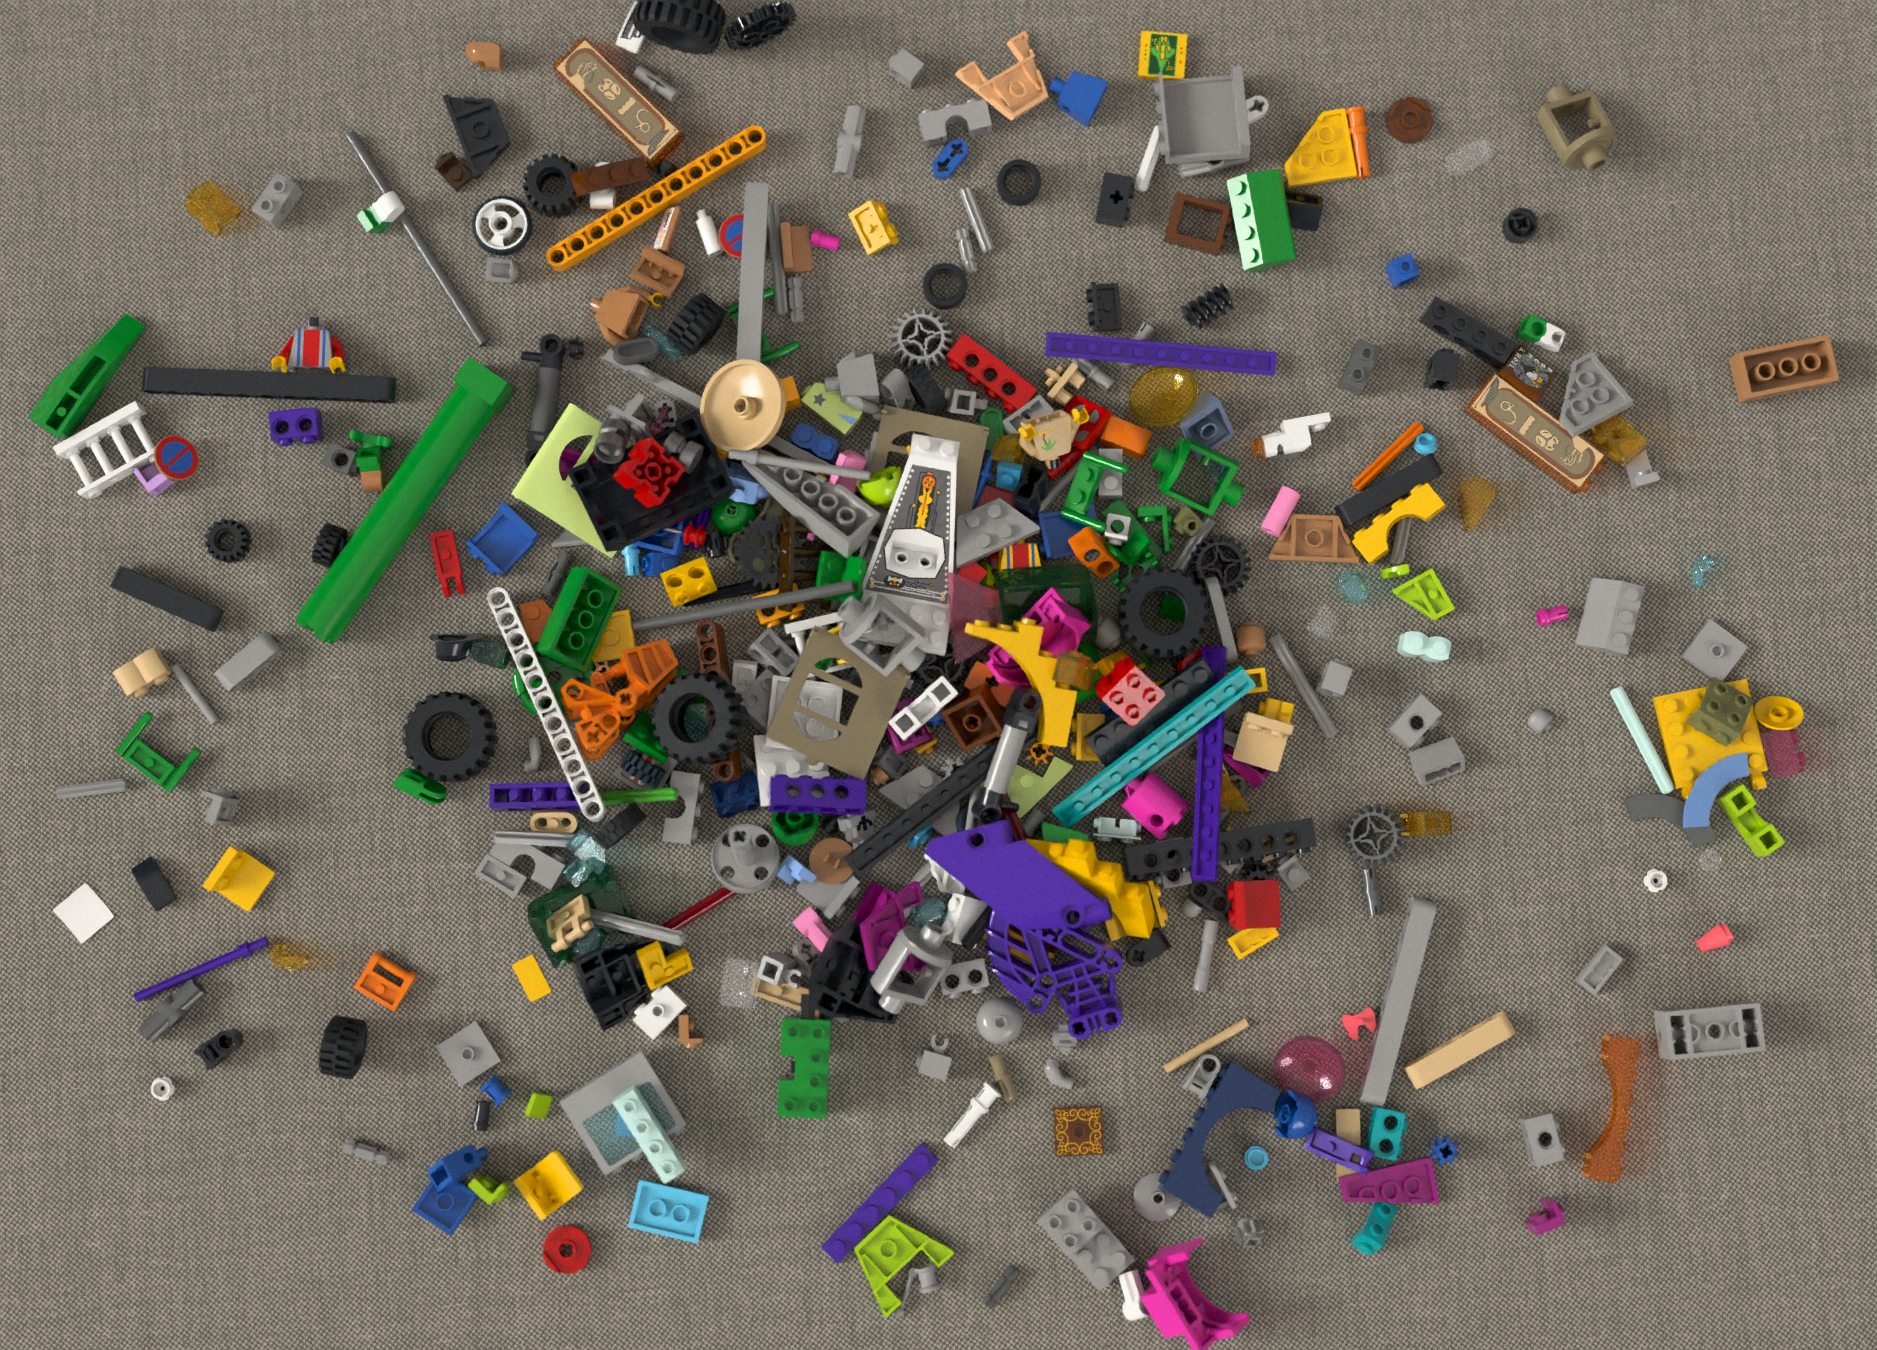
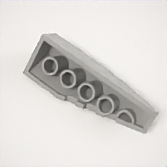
[742,448,880,558]

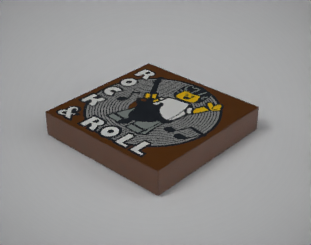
[1499,344,1557,402]

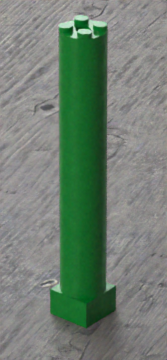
[295,357,516,645]

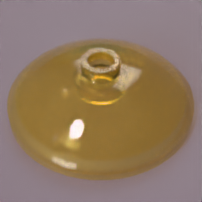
[1129,366,1198,427]

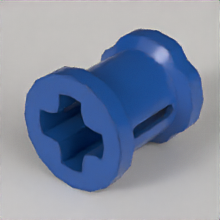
[480,1074,512,1106]

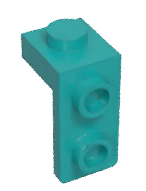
[1350,1202,1398,1256]

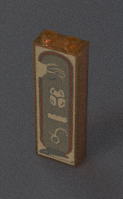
[552,36,685,170]
[1462,371,1607,495]

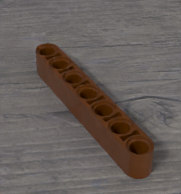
[696,620,742,782]

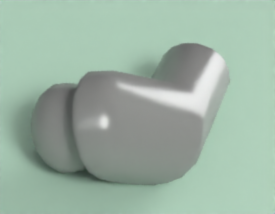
[1044,1059,1074,1090]

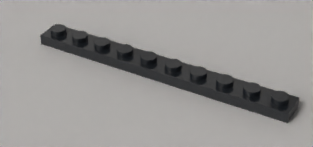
[843,714,1038,877]

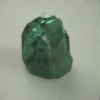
[470,639,511,670]

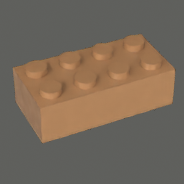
[1729,335,1839,403]

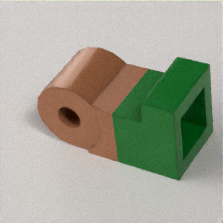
[355,447,386,492]

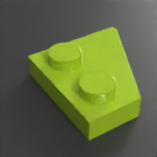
[1392,568,1455,620]

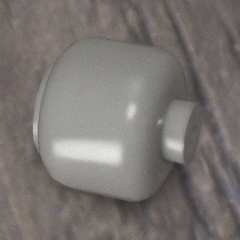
[1527,708,1553,734]

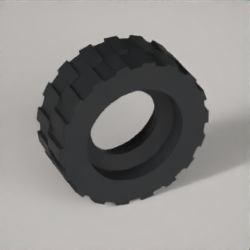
[904,363,947,415]
[594,802,647,850]

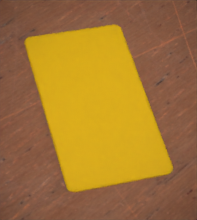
[512,955,551,1002]

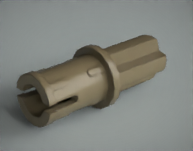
[988,1053,1017,1101]

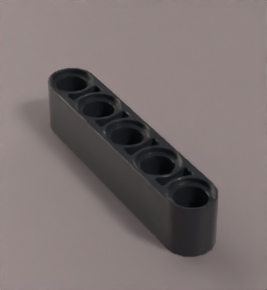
[1333,453,1444,528]
[110,565,224,632]

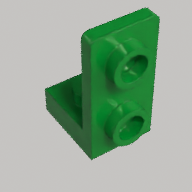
[1136,505,1173,555]

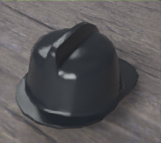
[429,633,486,662]

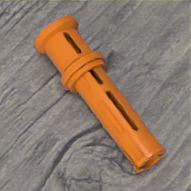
[1346,106,1371,179]

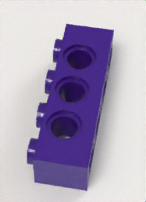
[768,774,866,815]
[489,782,589,812]

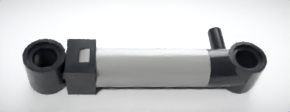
[971,686,1042,825]

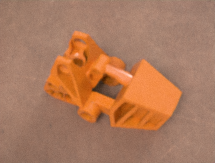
[561,638,679,761]

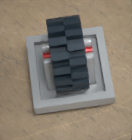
[613,746,680,790]

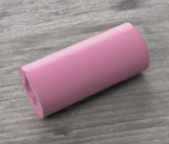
[1260,486,1301,537]

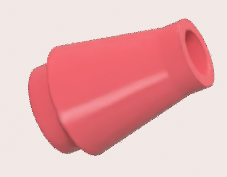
[1696,923,1734,953]

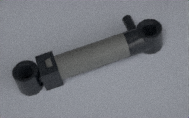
[521,333,566,467]

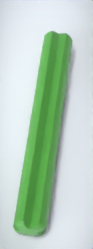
[594,787,678,806]

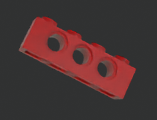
[946,333,1038,414]

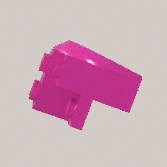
[986,587,1092,689]
[1140,1237,1250,1350]

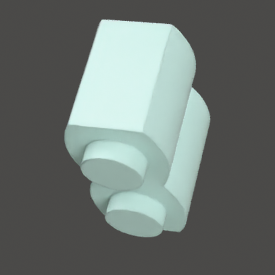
[1397,631,1452,663]

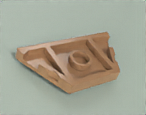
[1268,514,1359,564]

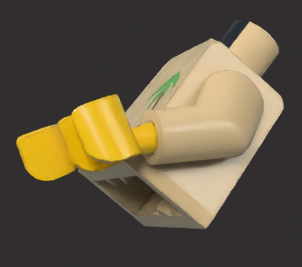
[1018,408,1089,469]

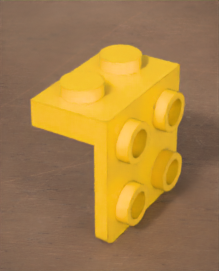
[513,1150,583,1220]

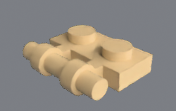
[546,894,594,952]

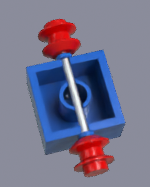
[632,517,706,555]

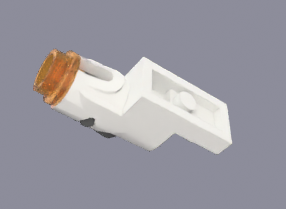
[1252,412,1331,460]

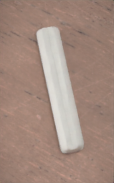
[1134,126,1163,192]

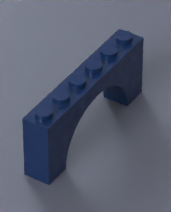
[1158,1062,1281,1218]

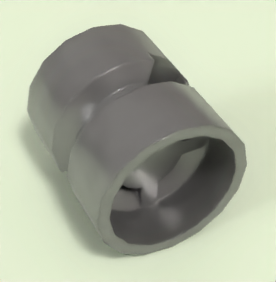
[593,419,631,464]
[662,431,704,474]

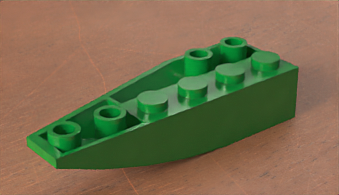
[28,314,146,440]

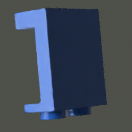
[466,502,541,577]
[1034,502,1100,561]

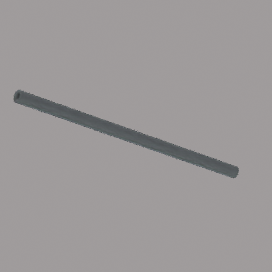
[345,131,489,347]

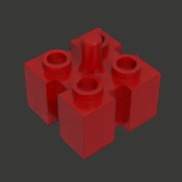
[613,437,686,508]

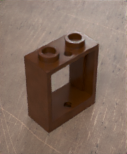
[1163,192,1233,256]

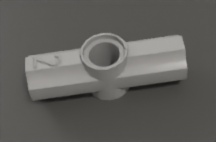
[833,105,867,179]
[1178,157,1250,179]

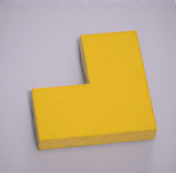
[636,941,693,991]

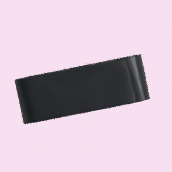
[1188,881,1233,927]

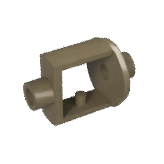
[1536,84,1617,172]

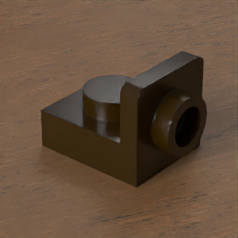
[434,152,474,192]

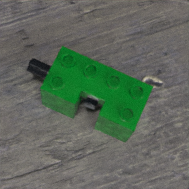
[777,994,833,1119]

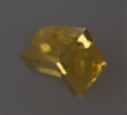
[270,942,309,971]

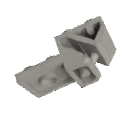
[1037,1187,1135,1292]

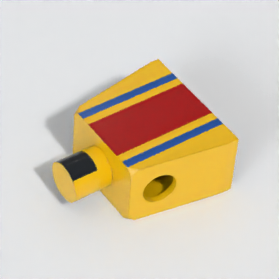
[995,539,1044,583]

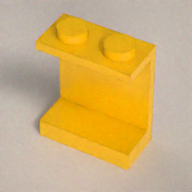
[1097,880,1168,941]

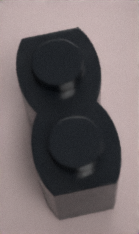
[1013,463,1050,519]

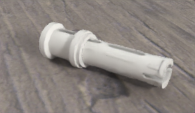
[943,1081,1002,1149]

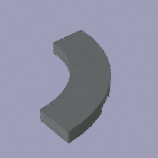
[1623,794,1717,847]

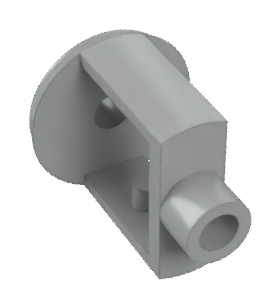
[837,592,926,677]
[870,922,953,1014]

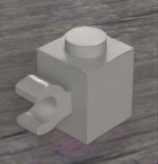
[943,387,988,415]
[915,1034,952,1081]

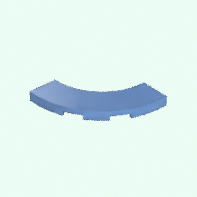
[1683,753,1749,828]

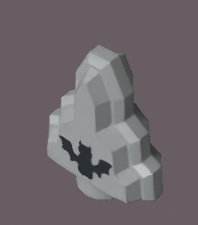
[837,807,876,850]

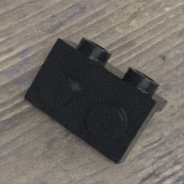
[1086,282,1122,332]

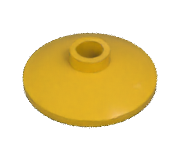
[1754,696,1804,730]

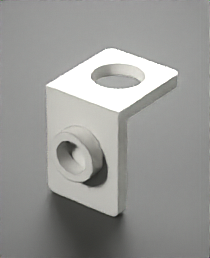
[1103,513,1131,546]

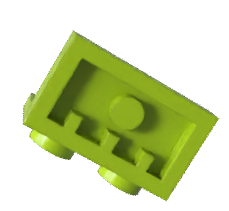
[468,1174,512,1205]

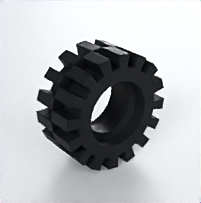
[205,519,252,563]
[312,523,348,568]

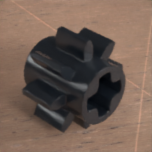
[700,532,729,559]

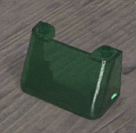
[527,865,638,969]

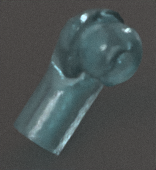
[1692,555,1716,587]

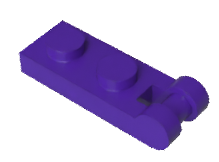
[1304,1126,1375,1175]

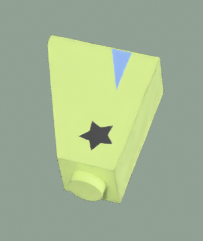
[801,382,866,438]

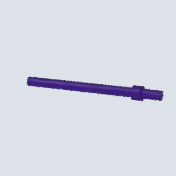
[134,936,269,1002]

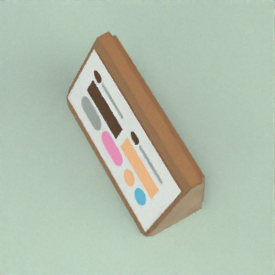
[653,206,683,256]

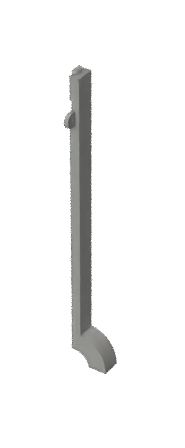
[600,349,862,497]

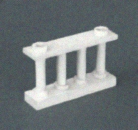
[53,401,155,499]
[784,613,888,681]

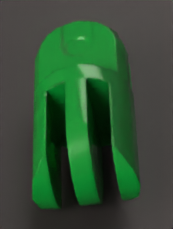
[394,768,447,805]

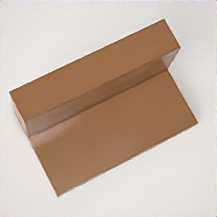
[780,222,813,274]

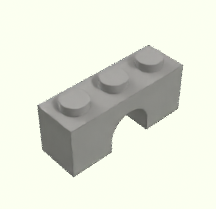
[918,98,992,148]
[662,770,706,845]
[489,828,569,890]

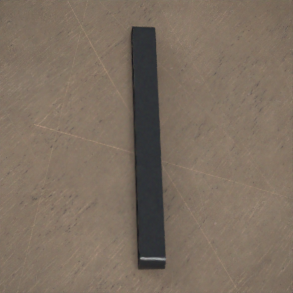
[142,367,397,403]

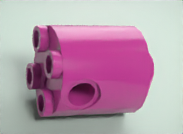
[1121,771,1190,840]

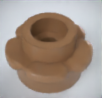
[870,765,890,787]

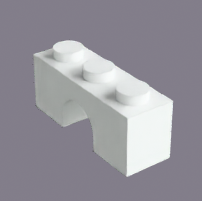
[888,675,958,741]

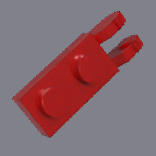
[429,529,465,598]

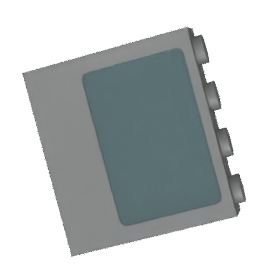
[559,1048,688,1175]

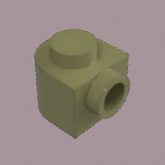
[1171,506,1204,538]

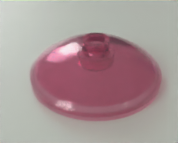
[1273,1036,1346,1103]

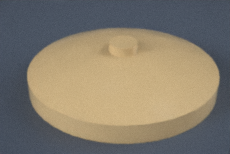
[700,359,786,452]

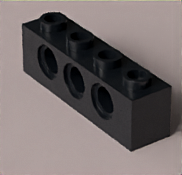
[1419,296,1516,369]

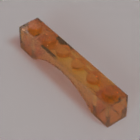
[1582,1035,1640,1184]

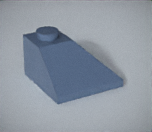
[1180,390,1235,461]

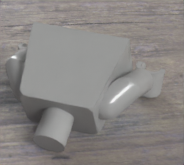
[824,350,885,421]

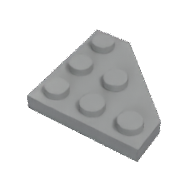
[1559,352,1633,437]

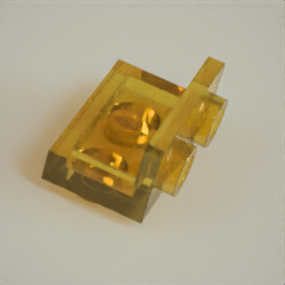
[185,180,241,237]

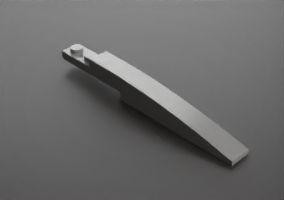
[737,182,769,363]

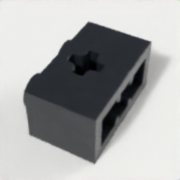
[1095,172,1135,228]
[1424,348,1460,391]

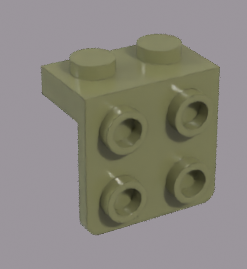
[1685,677,1753,747]

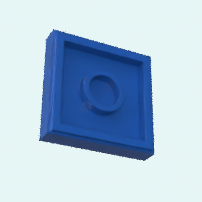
[411,1180,479,1236]

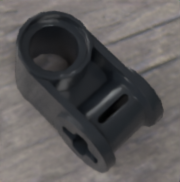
[1126,927,1172,967]
[194,1029,243,1071]

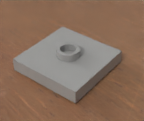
[1681,619,1748,681]
[436,1020,502,1087]

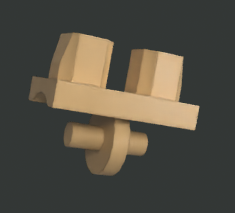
[1044,362,1086,407]

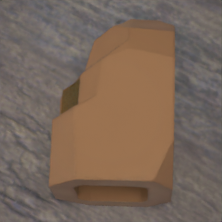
[465,41,504,71]

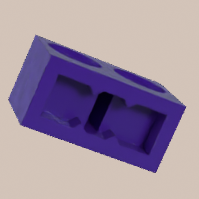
[268,407,323,446]

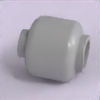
[1089,615,1123,650]

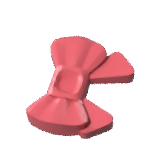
[1342,1007,1377,1040]

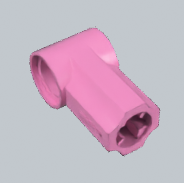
[792,906,833,952]

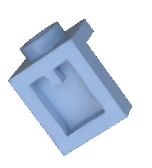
[776,854,817,884]

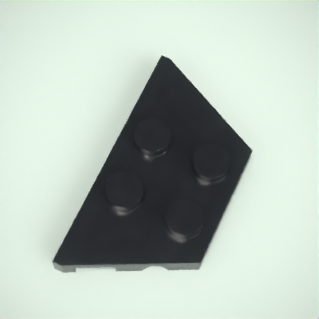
[443,95,511,180]

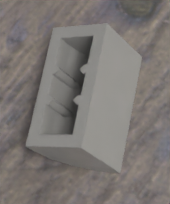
[1409,736,1465,787]

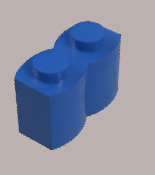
[790,423,840,464]

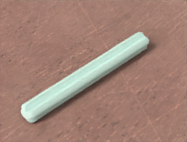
[1610,686,1675,794]

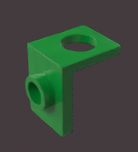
[1104,529,1152,566]

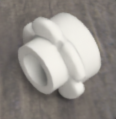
[1644,869,1667,892]
[151,1077,175,1101]

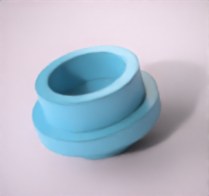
[1414,433,1437,455]
[1244,1146,1268,1170]

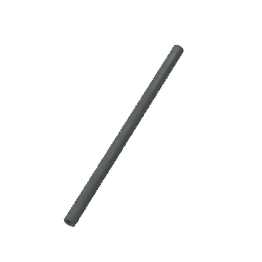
[633,580,856,632]

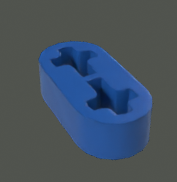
[933,139,968,180]

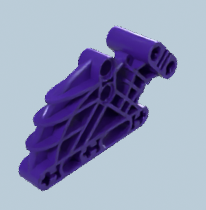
[984,909,1123,1039]

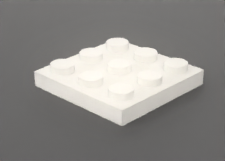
[764,675,843,750]
[753,735,829,807]

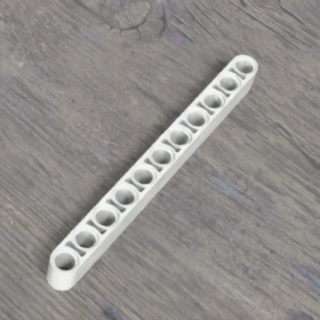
[487,587,607,822]

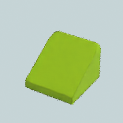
[524,1090,553,1119]

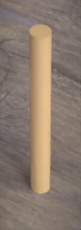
[1163,1018,1249,1074]

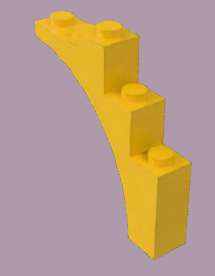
[965,618,1077,747]
[1026,839,1156,939]

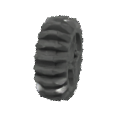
[1343,804,1408,868]

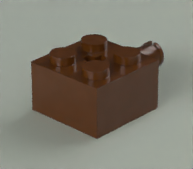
[941,683,1005,752]

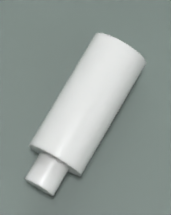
[696,210,724,257]

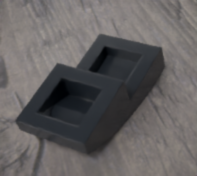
[131,856,178,912]

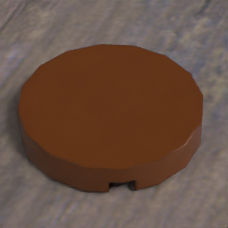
[1386,97,1433,144]

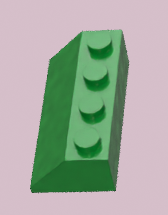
[1227,169,1297,273]
[534,567,622,672]

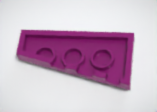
[1338,1156,1440,1204]

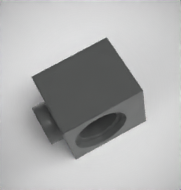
[321,442,360,478]

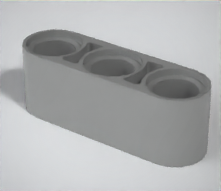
[214,632,283,693]

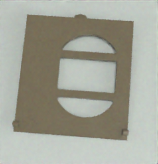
[863,405,990,542]
[765,625,911,780]

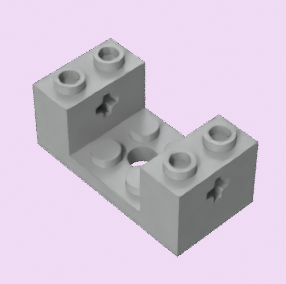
[1653,1001,1766,1060]

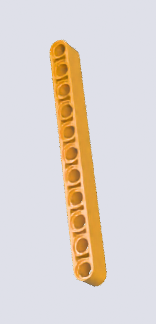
[547,125,767,272]

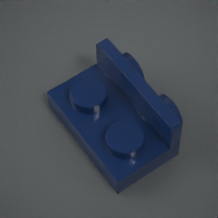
[709,771,761,819]

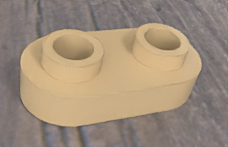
[530,810,578,833]

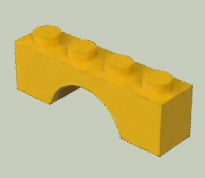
[1352,483,1446,566]

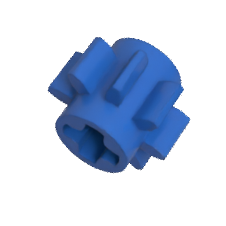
[1428,1135,1460,1165]

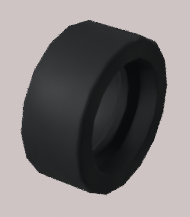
[997,159,1041,207]
[923,263,967,310]

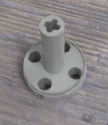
[711,824,780,894]

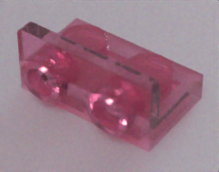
[1760,729,1807,779]

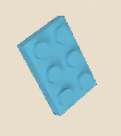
[628,1179,710,1244]

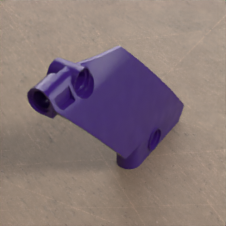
[925,820,1113,930]

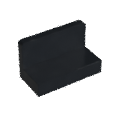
[1284,190,1323,231]

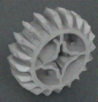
[890,308,953,370]

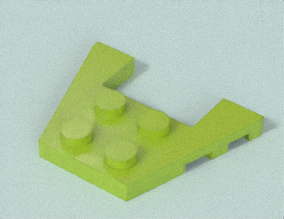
[854,1214,955,1318]

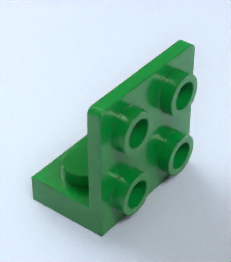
[815,551,867,602]

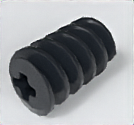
[1181,283,1234,330]

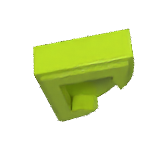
[979,561,995,587]
[1381,564,1410,579]

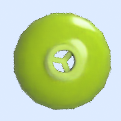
[856,466,903,508]

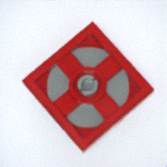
[1064,394,1112,452]

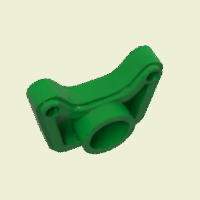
[348,430,393,449]

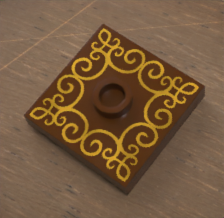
[1053,1106,1104,1157]

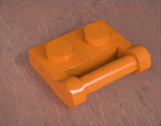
[353,950,418,1012]

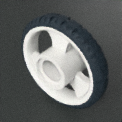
[472,196,533,256]

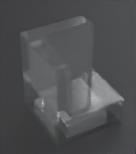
[1305,603,1340,641]

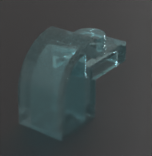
[562,828,606,887]

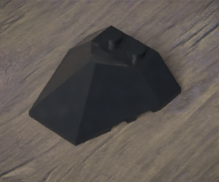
[808,919,914,1024]
[571,937,674,1032]

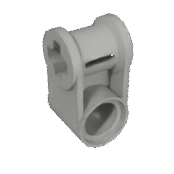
[878,368,915,410]
[1181,1052,1220,1100]

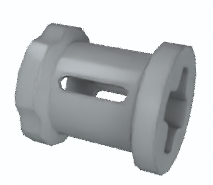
[915,1263,941,1293]

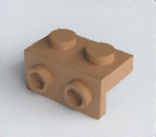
[630,245,686,299]

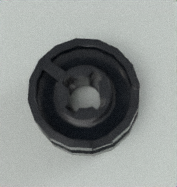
[1502,208,1538,244]

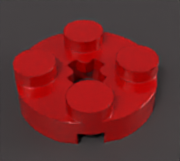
[543,1224,592,1274]

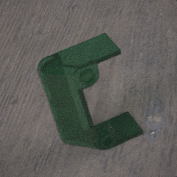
[995,564,1099,641]

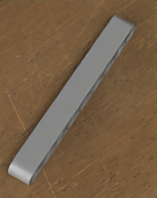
[1358,896,1437,1107]

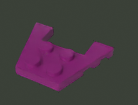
[859,881,928,971]

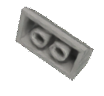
[1574,577,1645,657]

